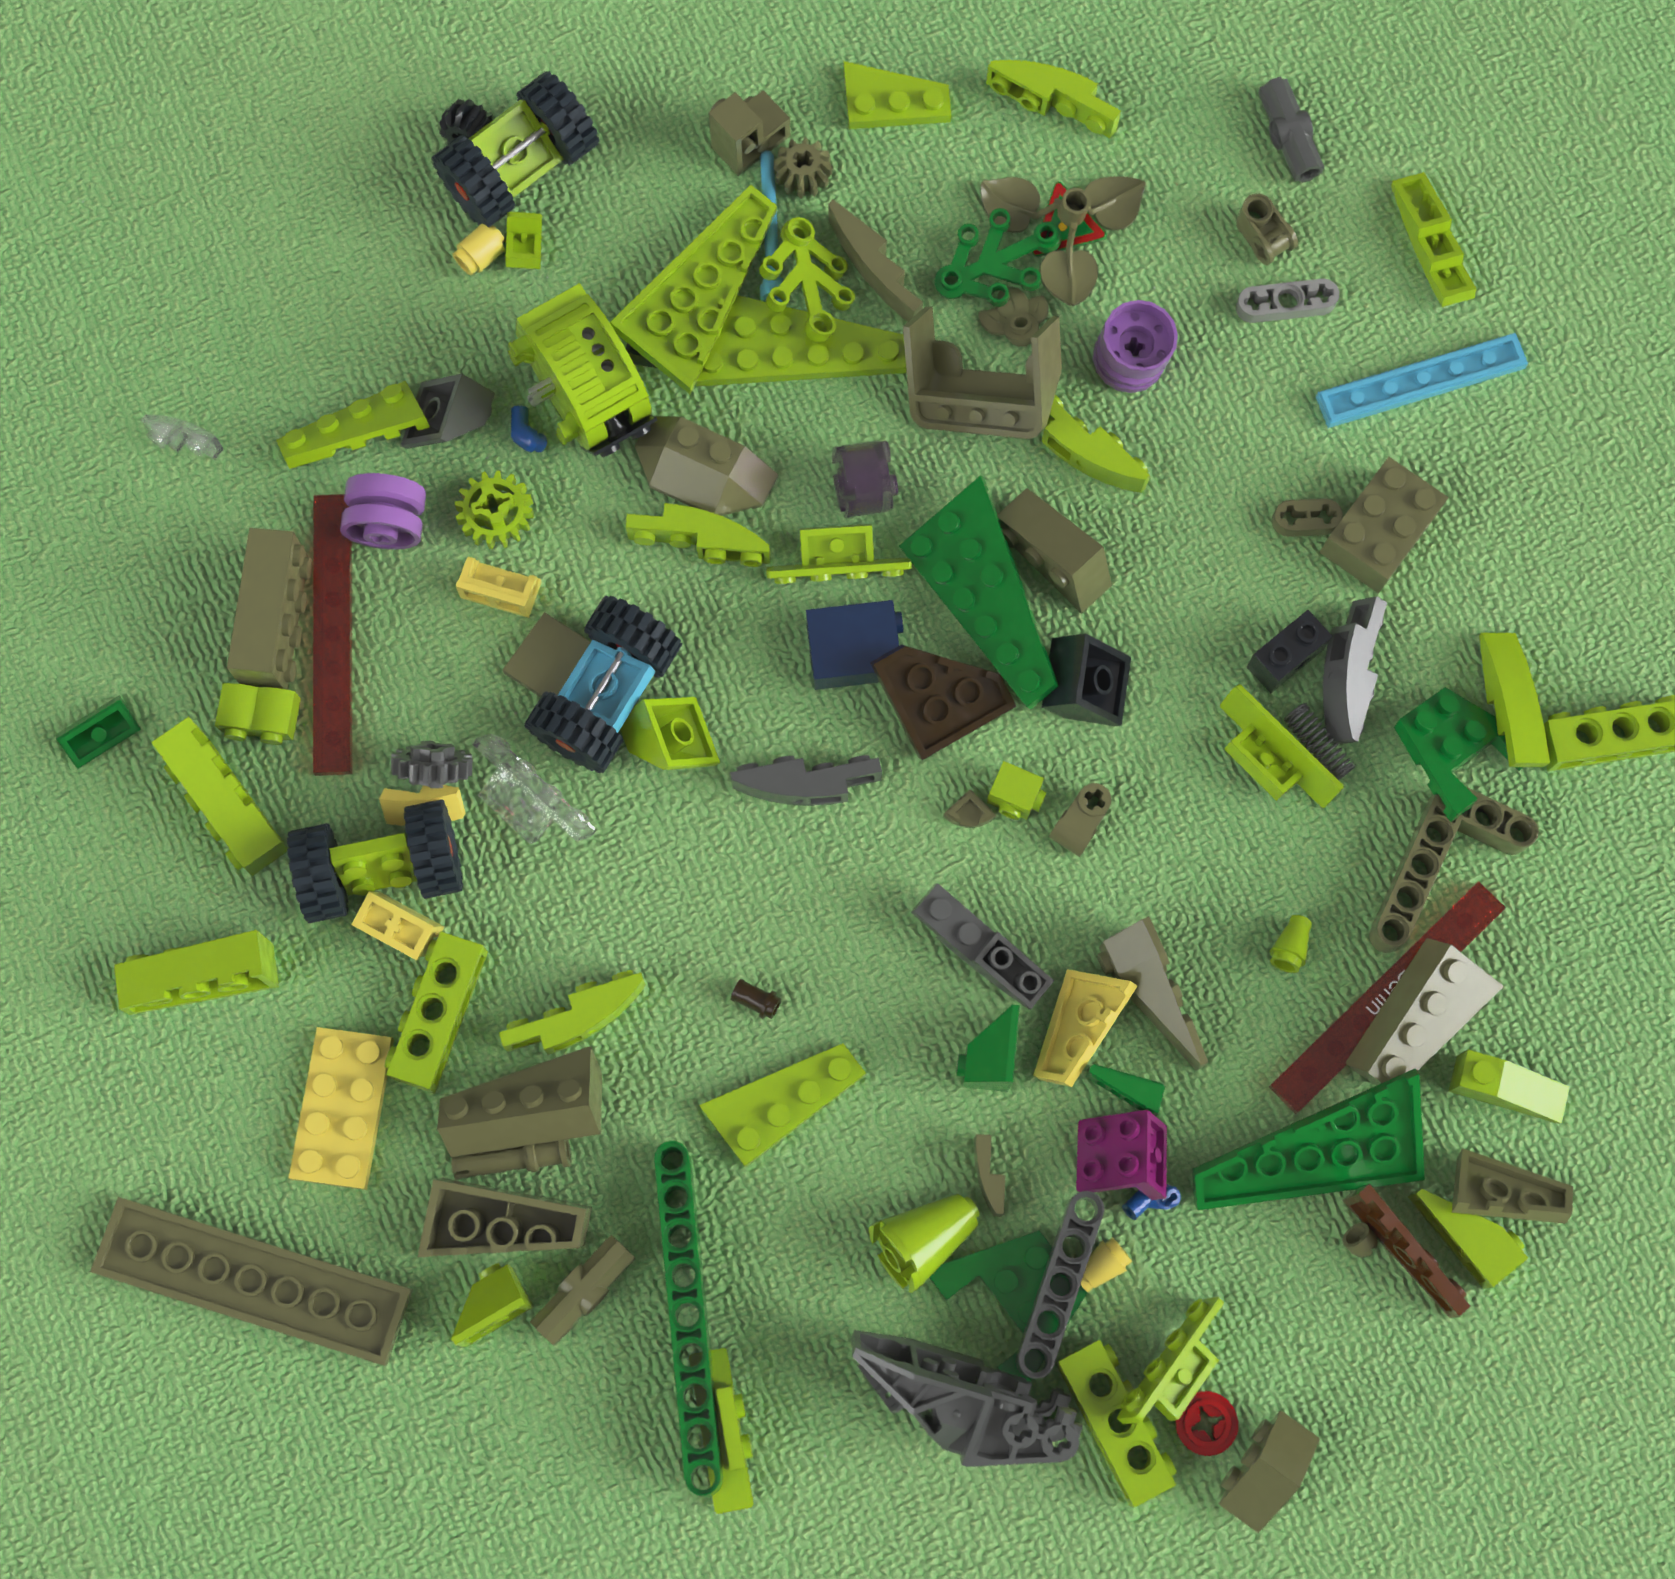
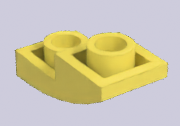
[379,785,465,826]

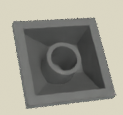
[400,374,495,449]

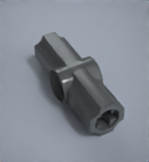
[1258,77,1324,183]

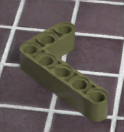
[1369,787,1539,953]

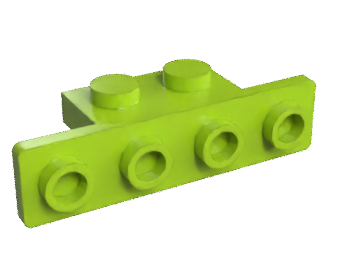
[766,524,912,584]
[1220,684,1344,808]
[1117,1297,1224,1424]
[689,1348,754,1514]

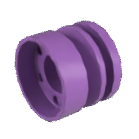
[1093,300,1178,393]

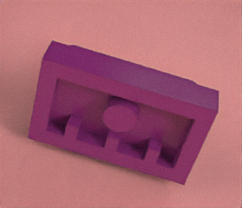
[1076,1109,1167,1200]

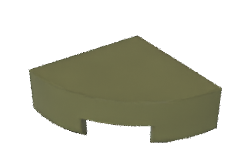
[943,789,996,828]

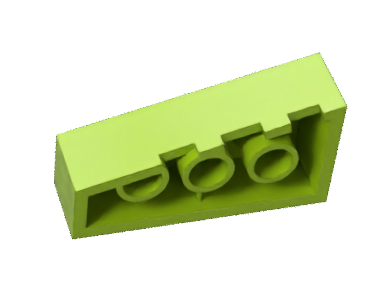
[151,716,288,876]
[114,929,279,1015]

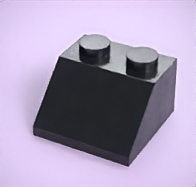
[1042,633,1131,727]

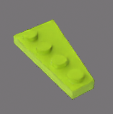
[276,380,430,469]
[699,1043,866,1168]

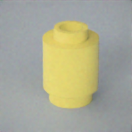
[452,224,505,276]

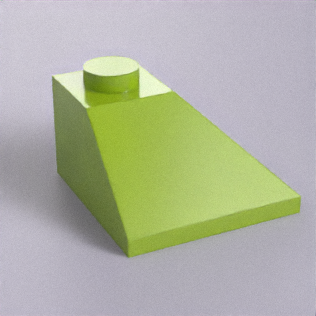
[620,697,720,770]
[451,1263,534,1347]

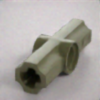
[530,1235,636,1345]

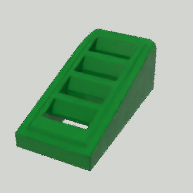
[1086,1064,1166,1116]

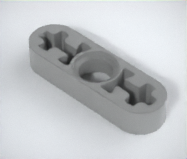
[1236,279,1339,323]

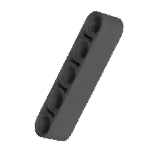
[1015,1191,1104,1379]

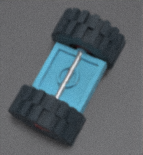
[524,596,682,773]

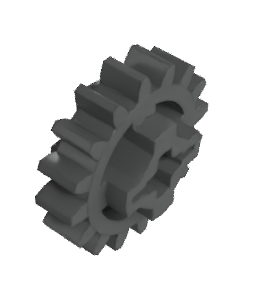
[391,741,473,788]

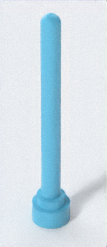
[760,150,784,302]

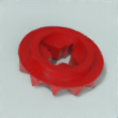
[1175,1391,1239,1456]

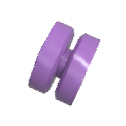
[340,473,426,550]

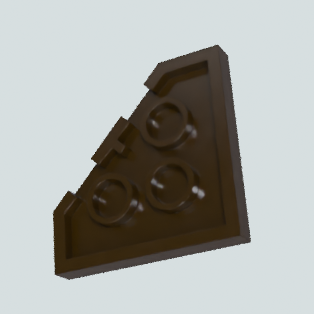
[870,645,1016,760]

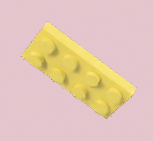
[288,1027,394,1190]

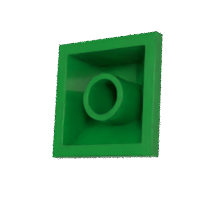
[956,1005,1020,1092]

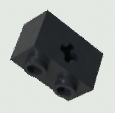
[1247,610,1333,694]

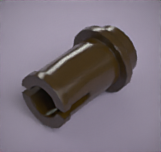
[730,979,781,1019]

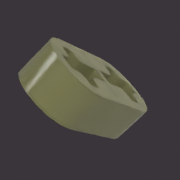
[1272,499,1343,537]

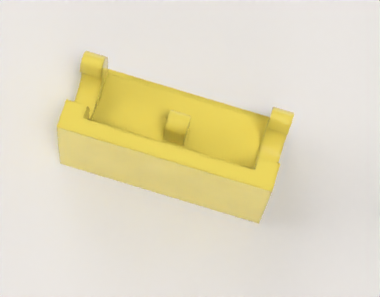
[455,556,541,618]
[351,891,444,960]

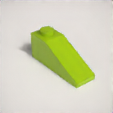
[1448,1049,1569,1124]
[1408,1189,1528,1289]

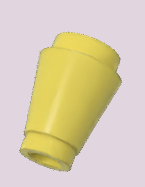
[1080,1237,1132,1293]

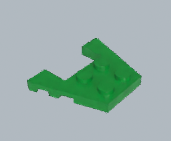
[1394,687,1524,822]
[929,1230,1087,1396]

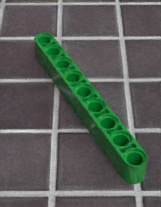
[654,1141,723,1497]

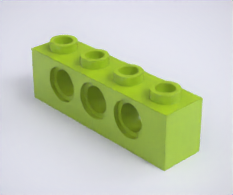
[1544,695,1675,772]
[385,931,488,1094]
[1055,1340,1177,1508]

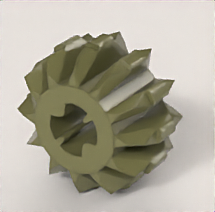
[774,136,833,199]

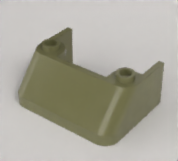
[903,306,1062,439]

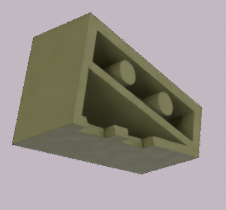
[998,488,1112,614]

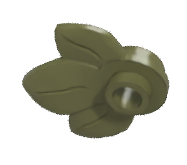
[978,287,1049,347]

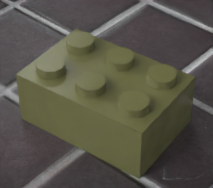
[1319,457,1449,594]

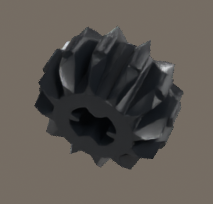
[439,99,493,145]

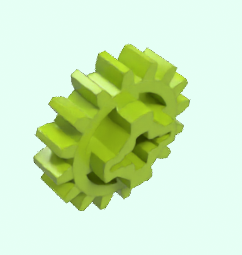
[455,470,534,549]

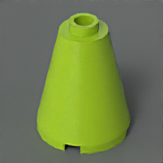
[869,1194,980,1293]

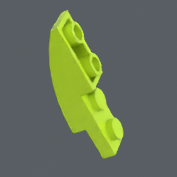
[986,60,1121,138]
[1041,394,1150,493]
[626,503,770,567]
[499,970,646,1055]

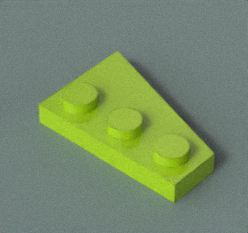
[843,61,952,129]

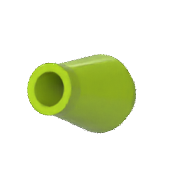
[1270,915,1312,973]

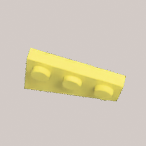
[1033,969,1138,1087]

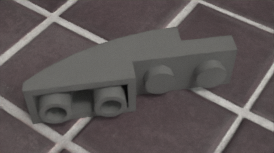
[1323,596,1387,744]
[730,755,882,806]
[911,883,1054,1010]

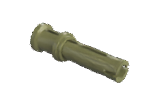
[451,1139,571,1180]

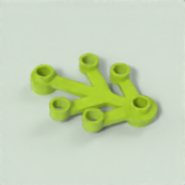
[759,217,855,343]

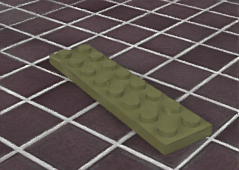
[90,1197,413,1366]

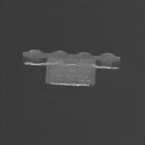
[472,734,596,844]

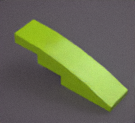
[1391,172,1477,307]
[1479,632,1550,767]

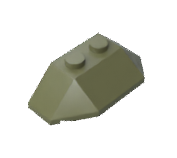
[635,416,778,516]

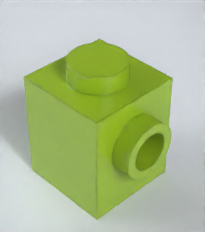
[987,761,1047,820]

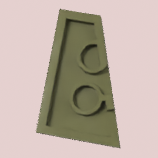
[1452,1148,1573,1224]

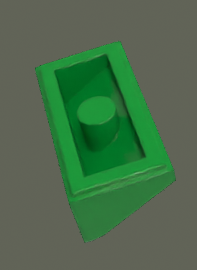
[56,695,141,769]

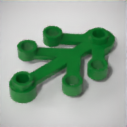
[934,208,1061,307]

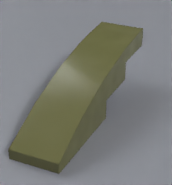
[828,200,923,322]

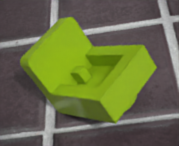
[505,212,542,269]

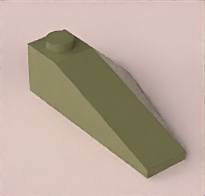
[1097,917,1209,1070]

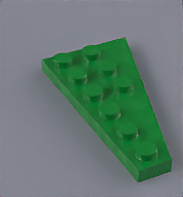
[899,475,1059,710]
[1192,1068,1425,1210]

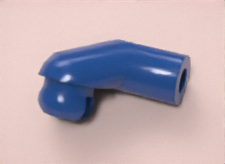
[511,406,547,453]
[1122,1184,1181,1220]

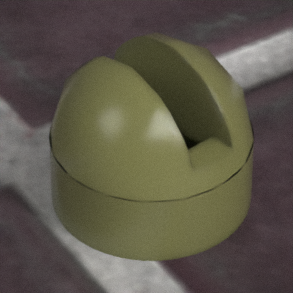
[1343,1223,1378,1258]

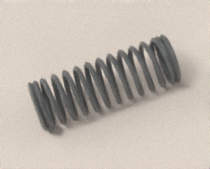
[1283,703,1355,780]

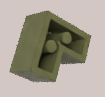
[708,90,791,176]
[1219,1410,1320,1533]

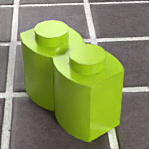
[215,683,301,745]

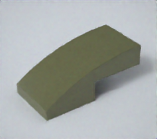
[974,1134,1005,1217]

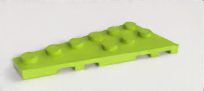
[610,185,777,395]
[696,295,907,387]

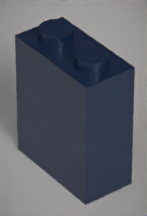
[806,600,903,690]

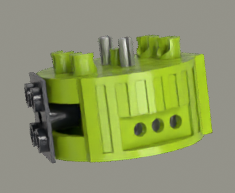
[508,283,658,457]

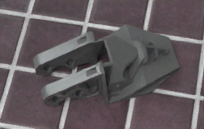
[851,1330,1083,1467]

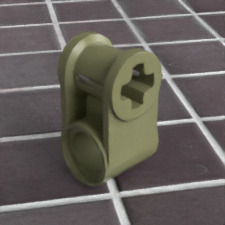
[1236,193,1298,266]
[1049,783,1111,857]

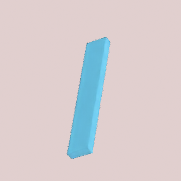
[1316,333,1528,428]

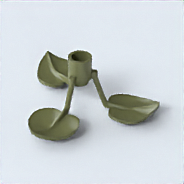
[981,176,1145,306]

